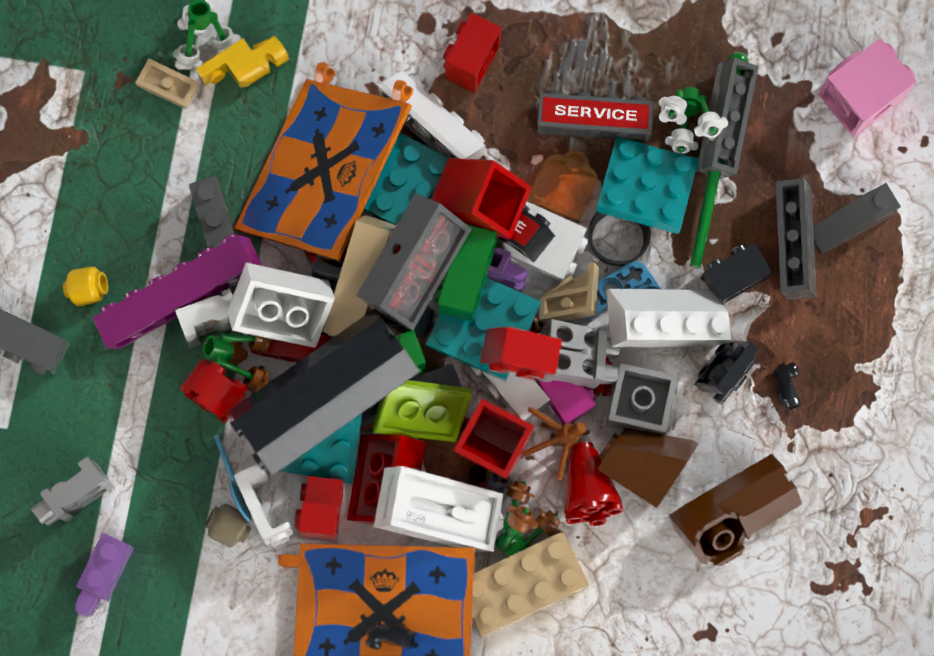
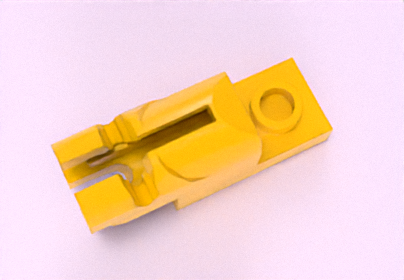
[196,35,289,88]

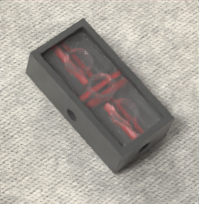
[356,194,472,330]

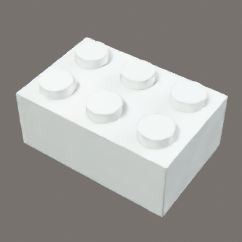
[227,263,335,348]

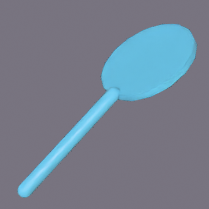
[214,435,253,522]

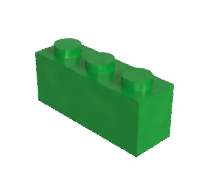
[435,224,497,322]

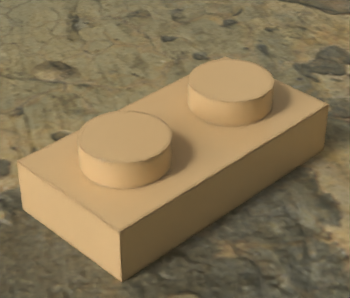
[136,59,200,110]

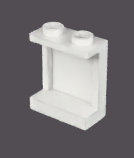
[502,201,589,284]
[234,465,294,548]

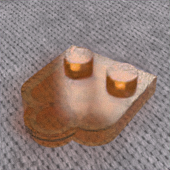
[527,150,597,224]

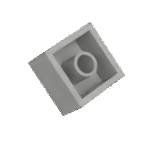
[606,363,678,435]

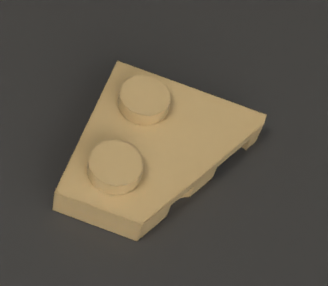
[539,262,599,325]

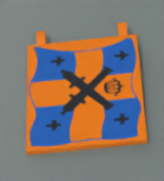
[234,62,413,261]
[278,543,475,656]

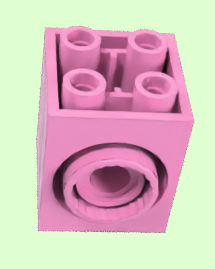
[818,38,917,138]

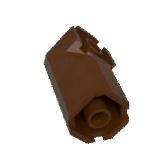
[668,454,802,567]

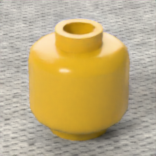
[63,267,108,306]

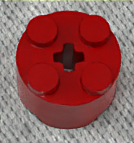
[179,359,248,424]

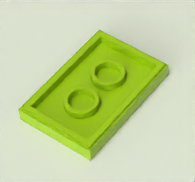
[372,380,473,442]

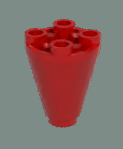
[564,442,624,526]

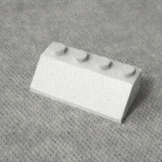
[378,71,486,159]
[606,289,731,347]

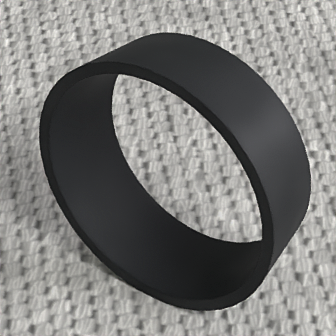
[588,212,651,266]

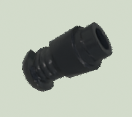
[772,362,801,411]
[365,621,416,650]

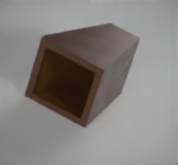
[598,428,699,508]

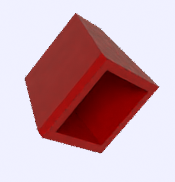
[431,158,532,239]
[454,398,534,479]

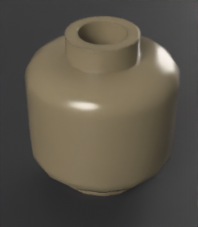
[205,504,251,547]

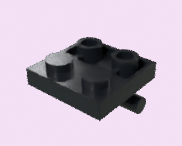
[694,340,759,405]

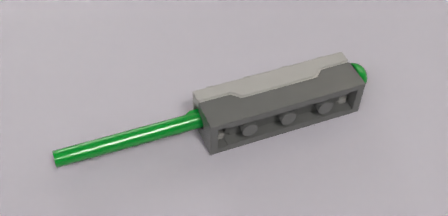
[689,52,759,268]

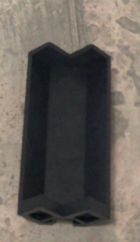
[229,309,420,475]

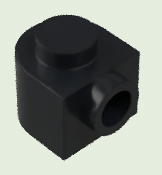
[469,463,511,494]

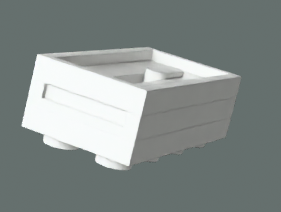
[374,466,504,553]

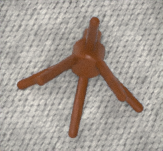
[522,407,590,481]

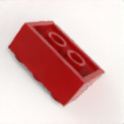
[347,435,426,525]

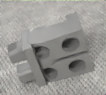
[538,319,620,389]
[31,457,114,526]

